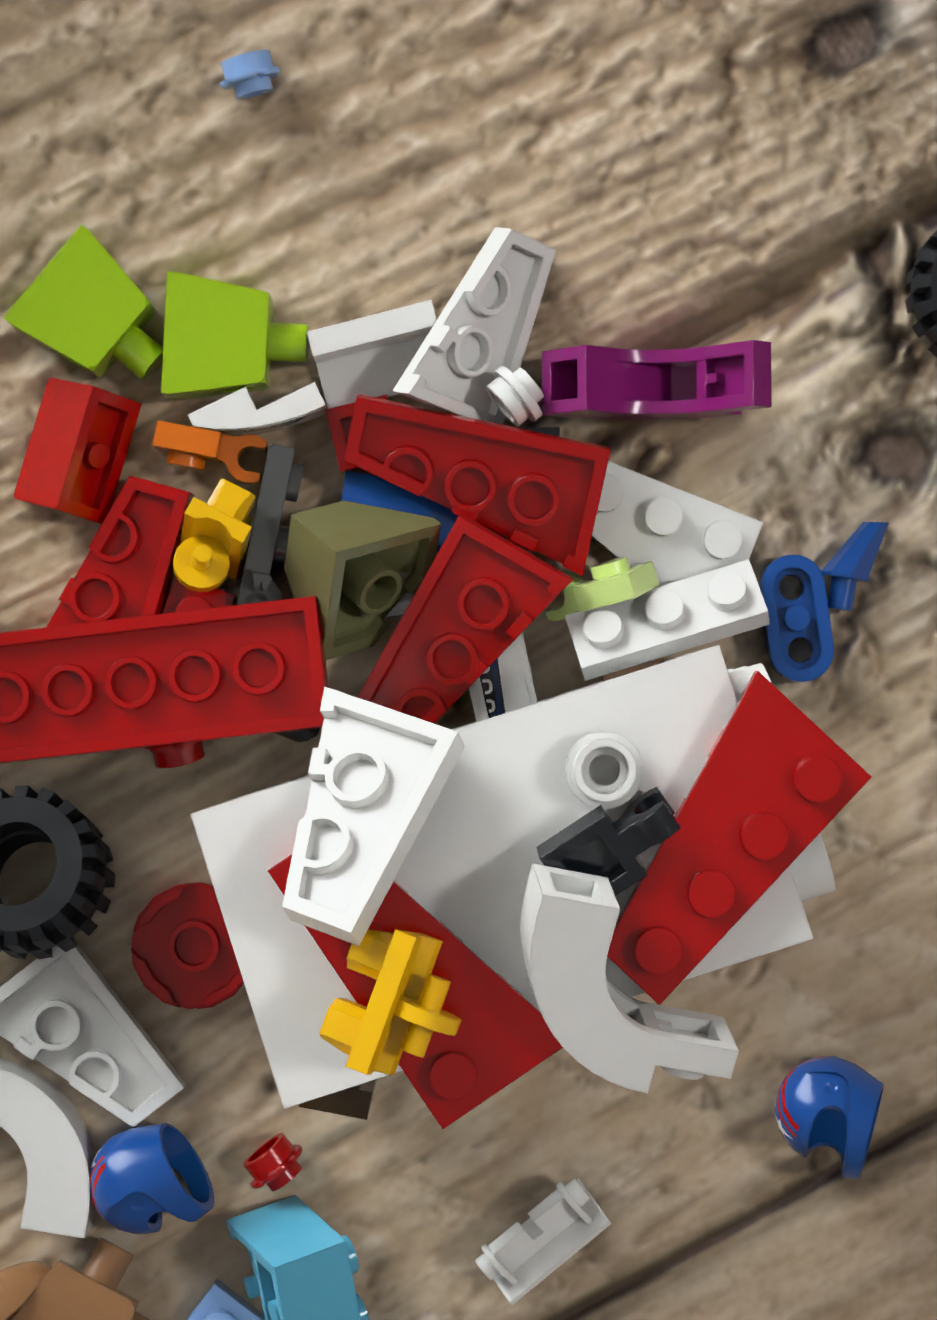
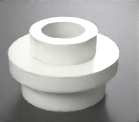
[486,365,544,427]
[565,731,643,809]

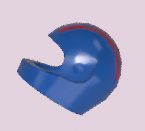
[775,1056,884,1179]
[90,1123,215,1234]

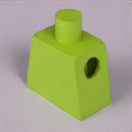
[3,224,163,380]
[161,271,309,401]

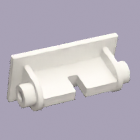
[475,1178,612,1305]

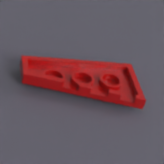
[344,394,611,576]
[46,475,195,627]
[357,514,574,724]
[607,671,872,1006]
[268,854,563,1129]

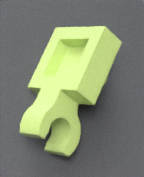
[546,556,660,621]

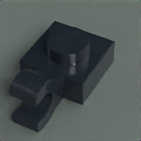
[536,787,681,896]

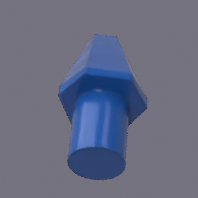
[821,522,889,611]

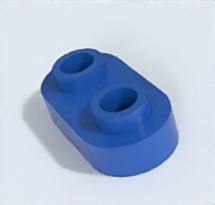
[759,555,834,682]

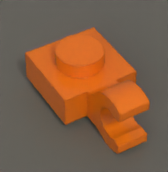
[153,420,268,485]

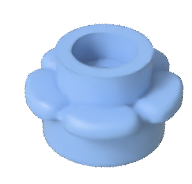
[219,50,280,99]

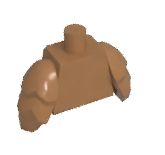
[0,1237,149,1320]

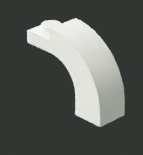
[520,863,739,1094]
[0,1058,96,1238]

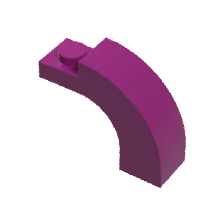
[542,340,772,420]

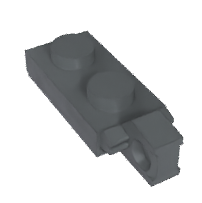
[236,444,304,605]

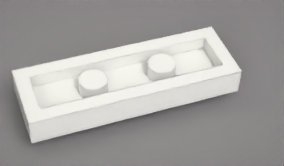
[565,559,770,681]

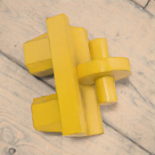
[173,479,256,592]
[319,929,462,1075]

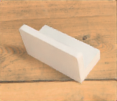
[307,300,437,409]

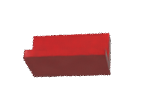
[14,378,142,524]

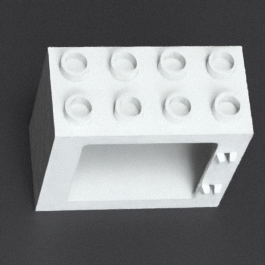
[191,645,836,1109]

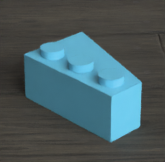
[226,1195,369,1320]

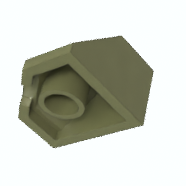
[284,500,441,660]

